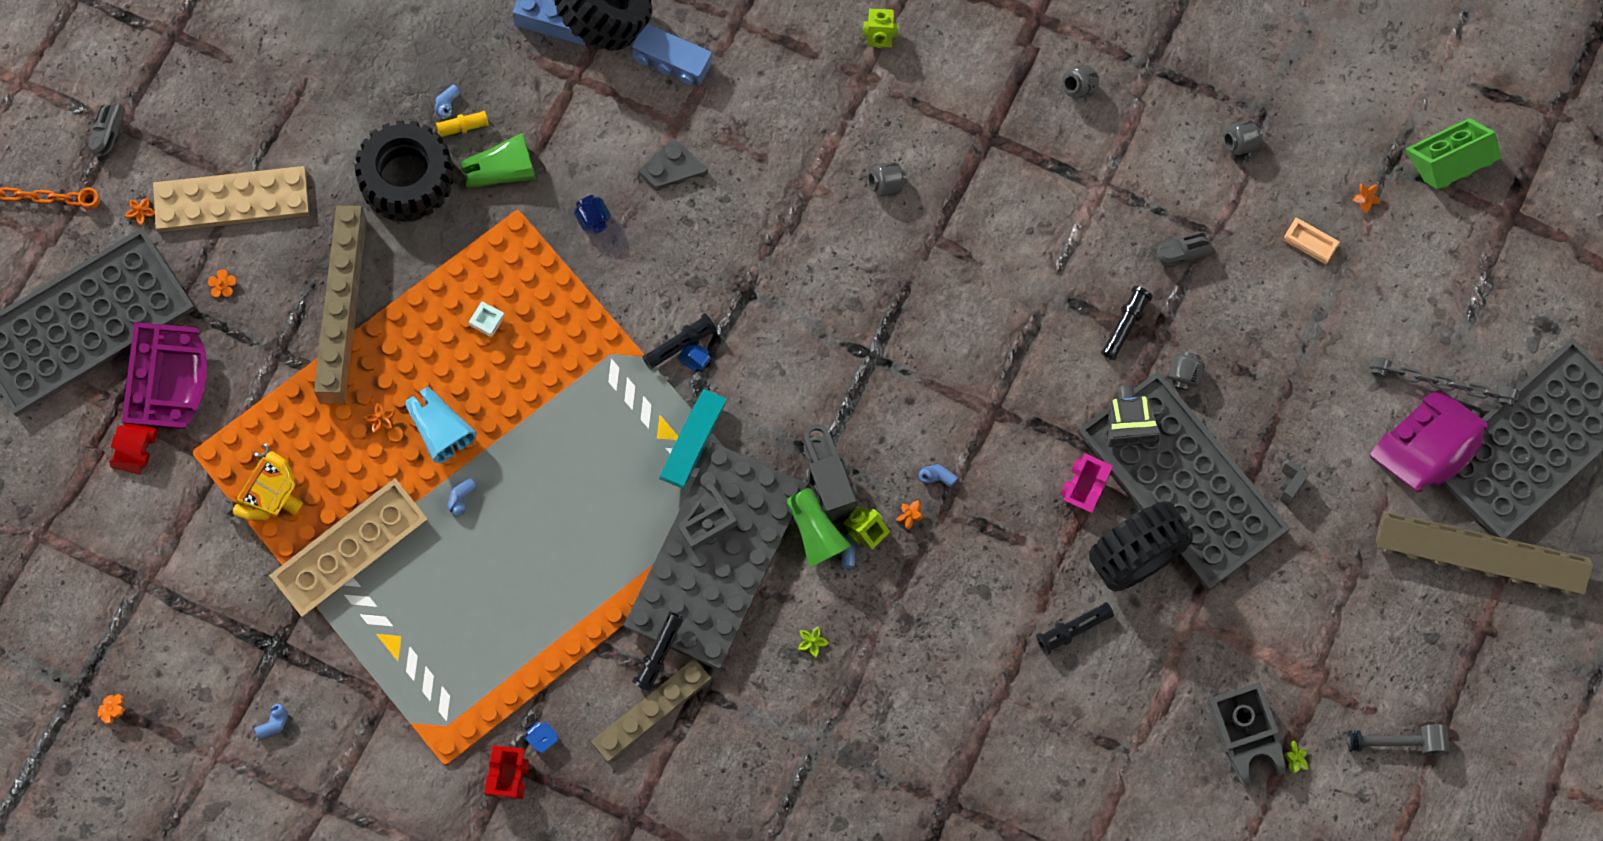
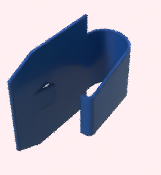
[678,344,711,371]
[525,721,558,753]

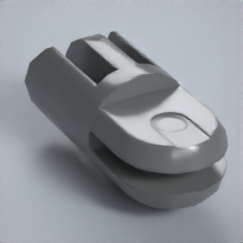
[89,104,125,156]
[1156,231,1213,266]

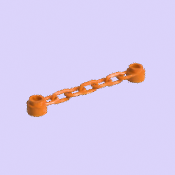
[0,187,100,210]

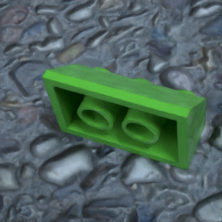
[1406,118,1502,189]

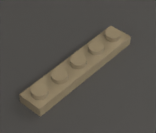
[591,659,712,764]

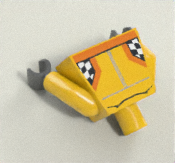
[221,443,303,520]

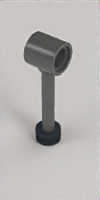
[1346,724,1450,756]

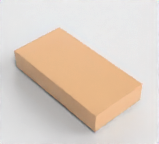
[1283,218,1340,265]

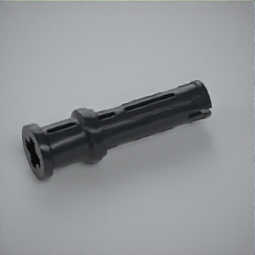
[1101,286,1153,360]
[642,313,717,370]
[1036,602,1114,655]
[632,611,684,692]

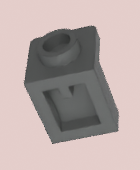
[1280,460,1309,505]

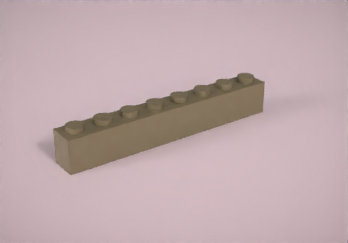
[314,205,367,405]
[1375,511,1593,596]

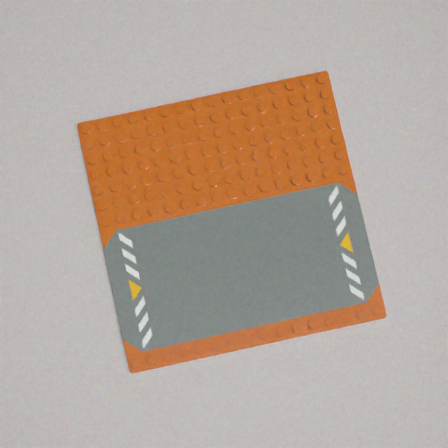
[193,210,724,765]

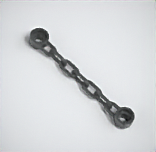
[1369,357,1520,407]

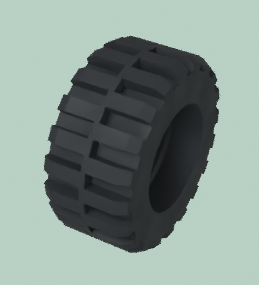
[554,0,652,51]
[354,120,454,221]
[1089,501,1193,592]

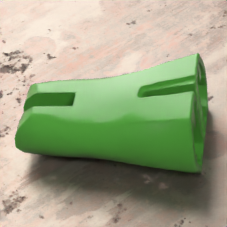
[460,133,536,188]
[787,488,851,567]

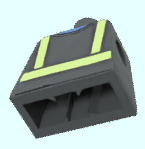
[1107,385,1160,447]

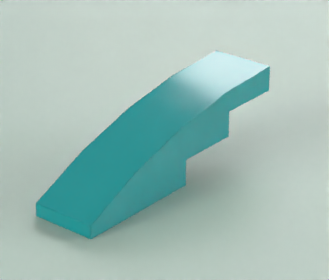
[659,389,727,489]

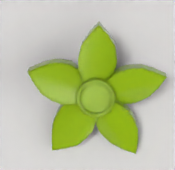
[798,626,829,658]
[1284,741,1308,773]

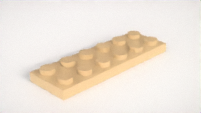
[153,166,309,233]
[269,478,428,617]

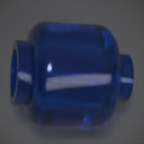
[574,195,611,234]

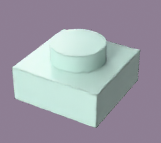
[469,302,505,337]

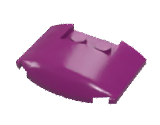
[122,322,207,429]
[1370,389,1488,493]

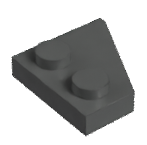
[638,138,708,191]
[678,482,738,551]

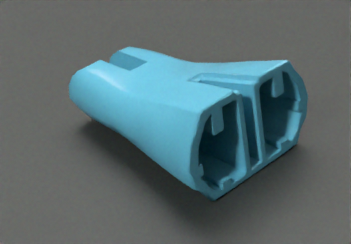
[405,387,477,463]

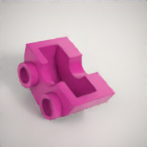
[1060,453,1113,513]

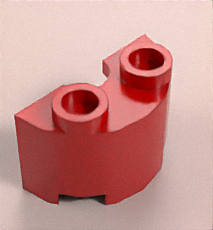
[109,423,158,475]
[484,745,529,800]

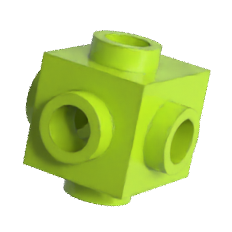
[863,8,898,48]
[843,506,890,550]

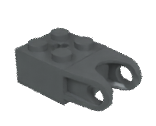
[804,424,859,524]
[1207,682,1286,788]

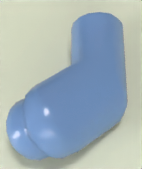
[435,84,461,119]
[919,464,958,488]
[447,478,476,516]
[840,533,855,569]
[254,704,288,740]

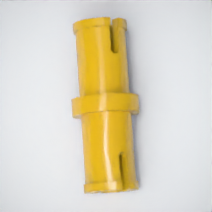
[436,111,489,137]

